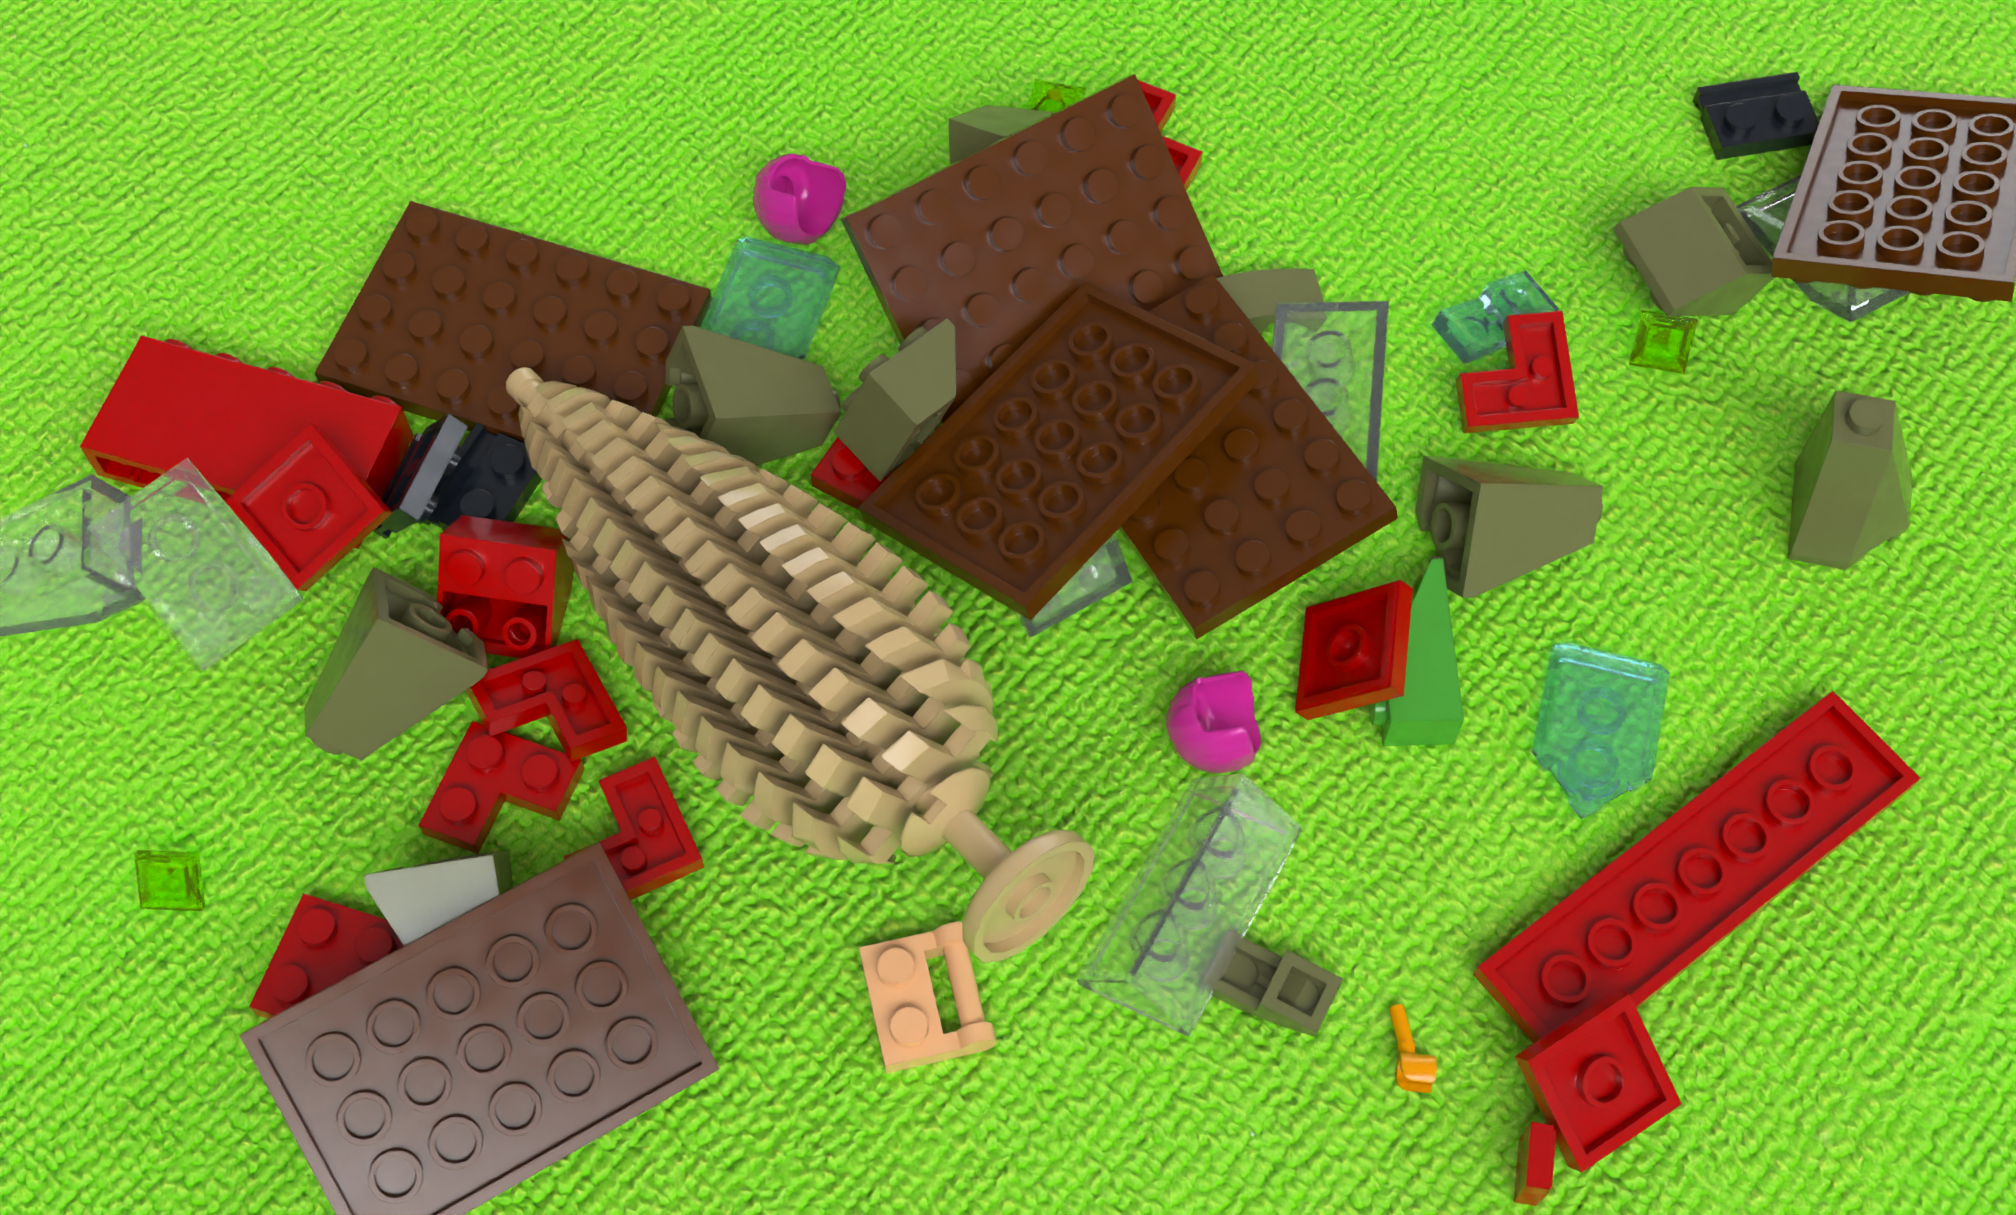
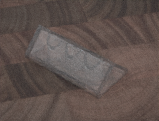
[1272,301,1389,483]
[1077,774,1302,1037]

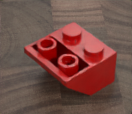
[437,515,573,658]

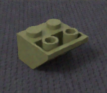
[1613,187,1775,316]
[834,318,956,482]

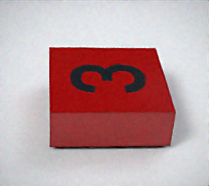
[1514,1122,1556,1206]

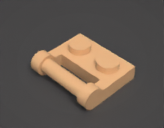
[859,922,997,1074]

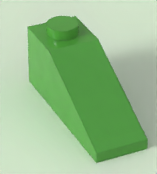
[1369,559,1464,746]

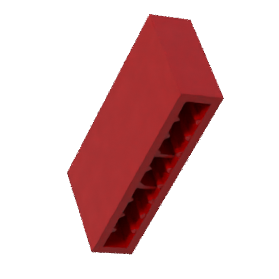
[80,335,414,549]

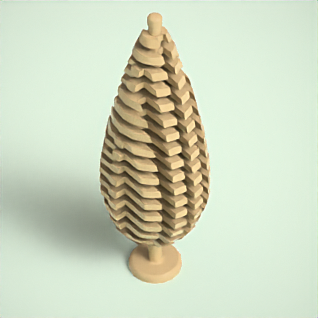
[506,367,1095,963]

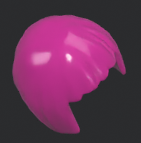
[752,153,846,245]
[1166,671,1261,774]

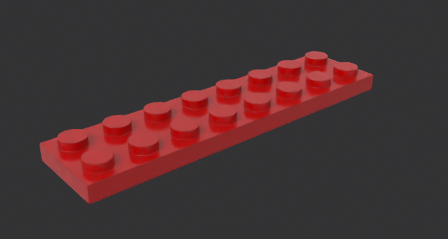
[1473,691,1921,1043]

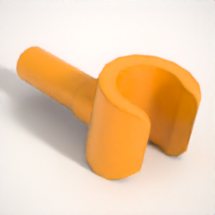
[1389,1004,1437,1093]

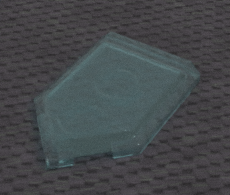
[700,236,840,360]
[1532,642,1670,820]

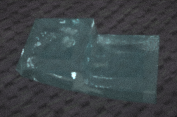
[1431,271,1559,364]

